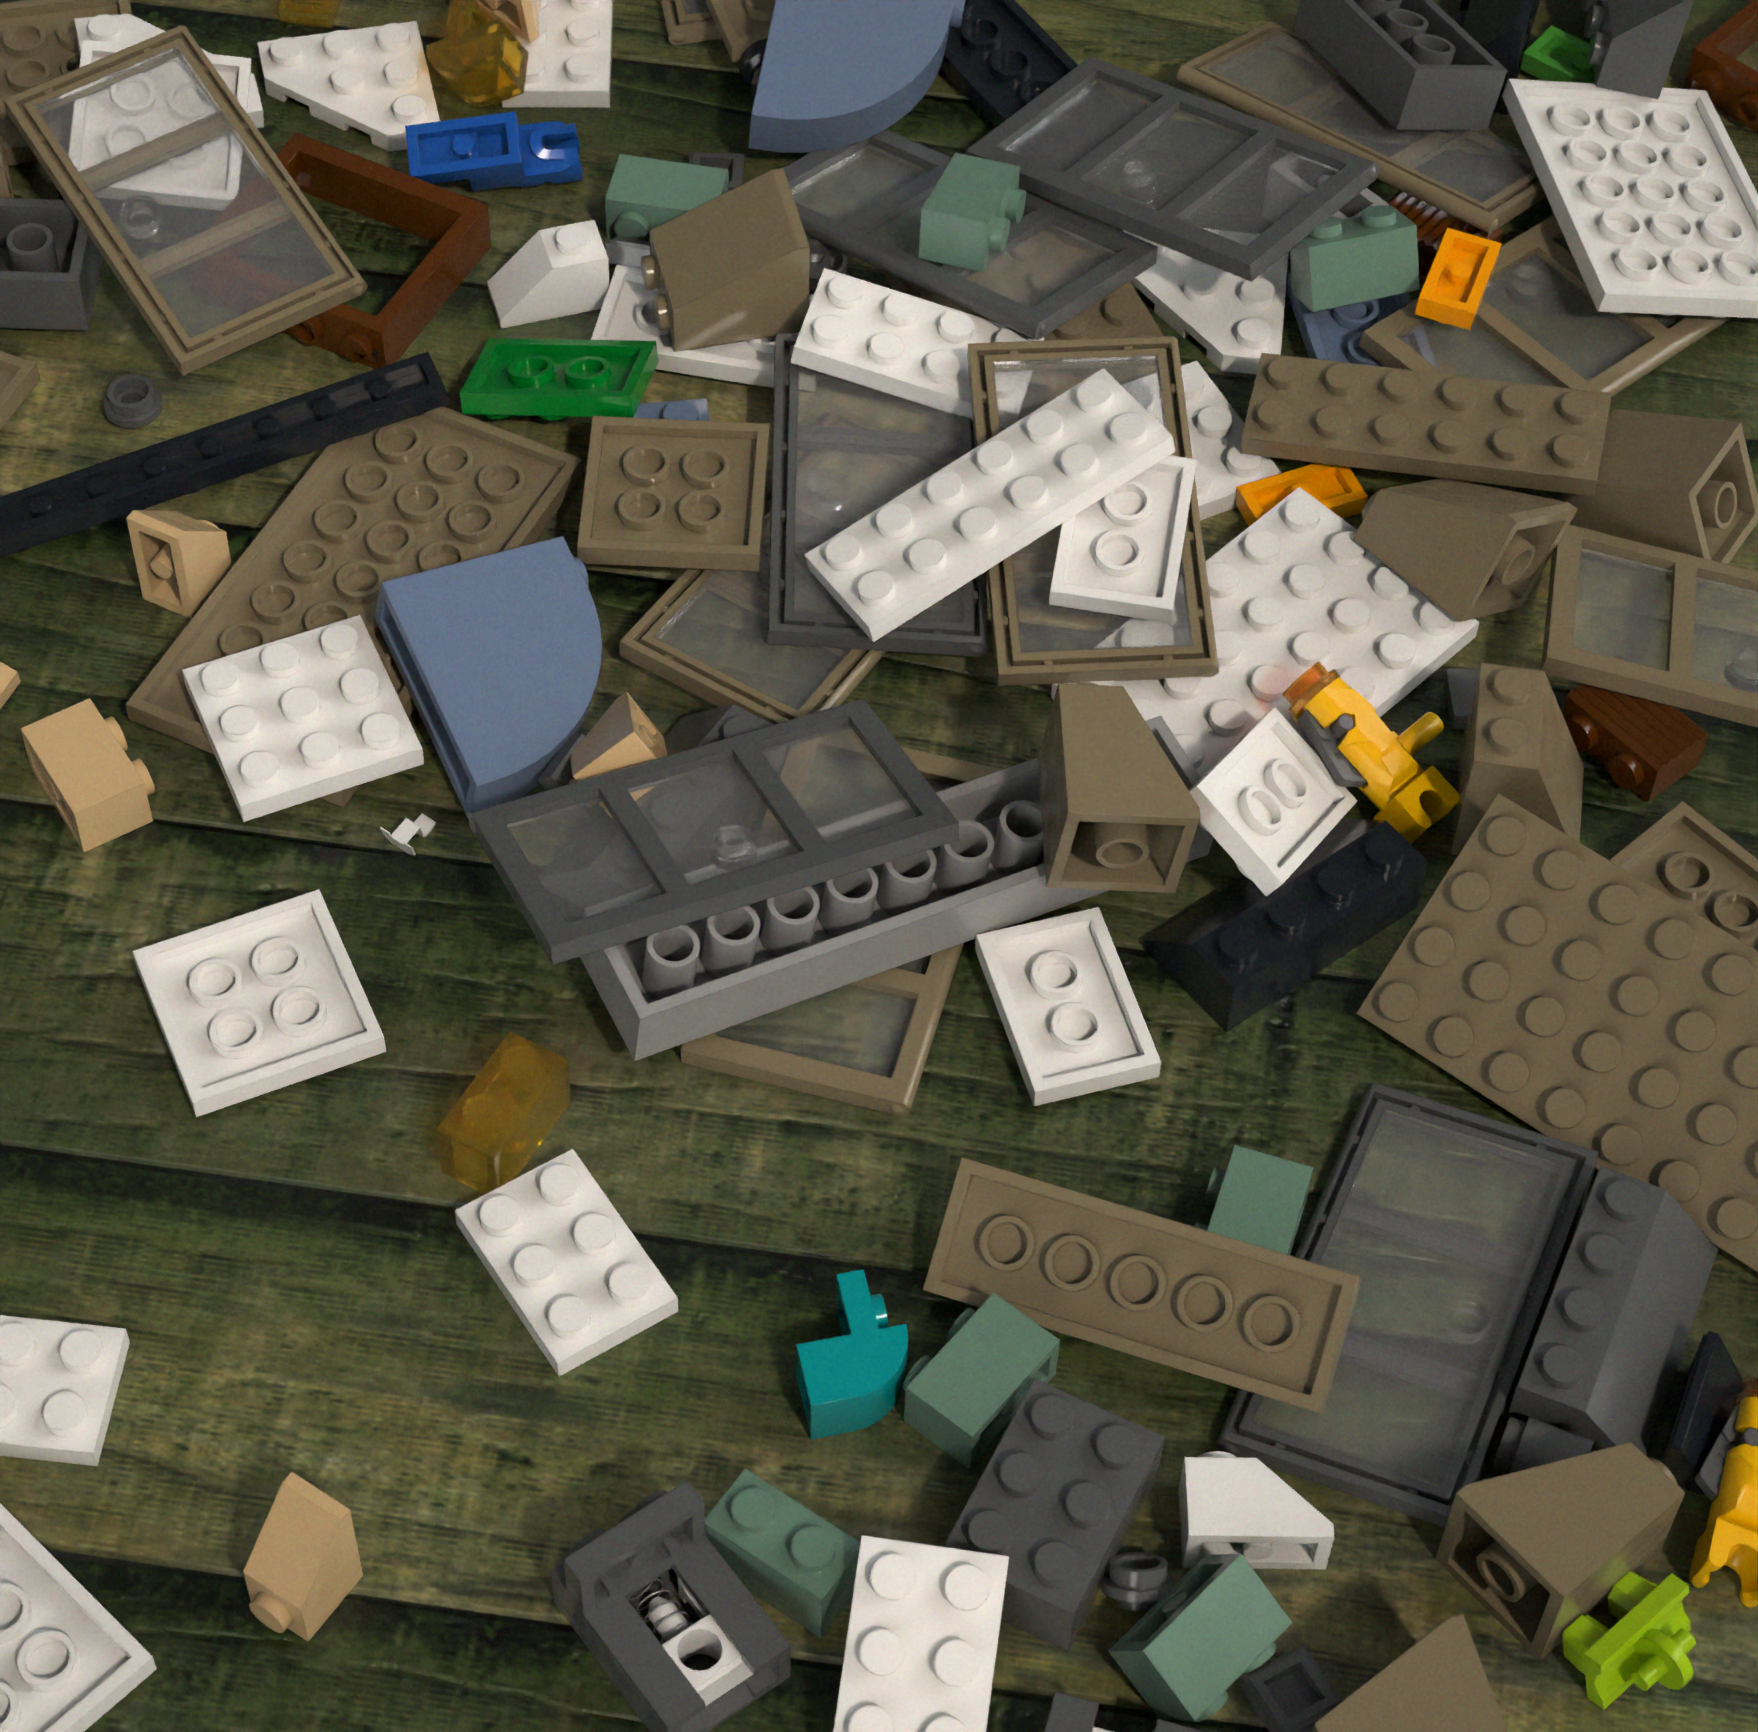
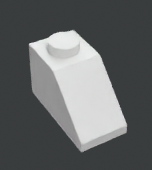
[487,220,610,329]
[1178,1451,1334,1569]

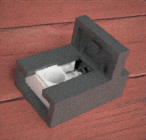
[551,1480,791,1732]

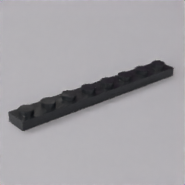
[0,351,449,558]

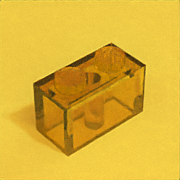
[436,1031,571,1194]

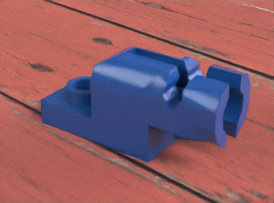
[405,111,584,192]

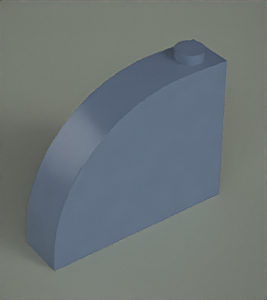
[748,0,965,153]
[374,536,602,818]

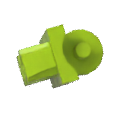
[1562,1571,1696,1710]

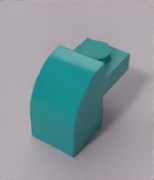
[796,1269,908,1440]

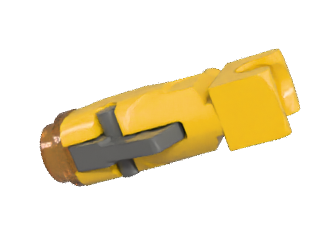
[1282,662,1460,844]
[1689,1378,1758,1607]

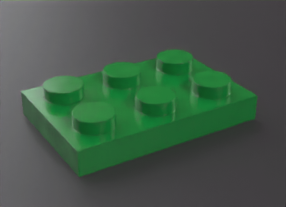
[460,338,658,420]

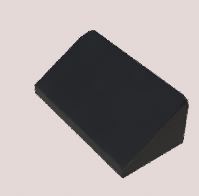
[1660,1331,1742,1495]

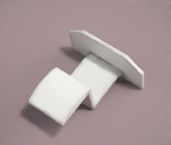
[380,813,436,856]

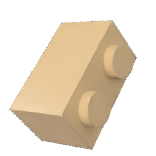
[21,698,155,852]

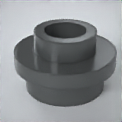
[103,374,163,428]
[1102,1553,1175,1611]

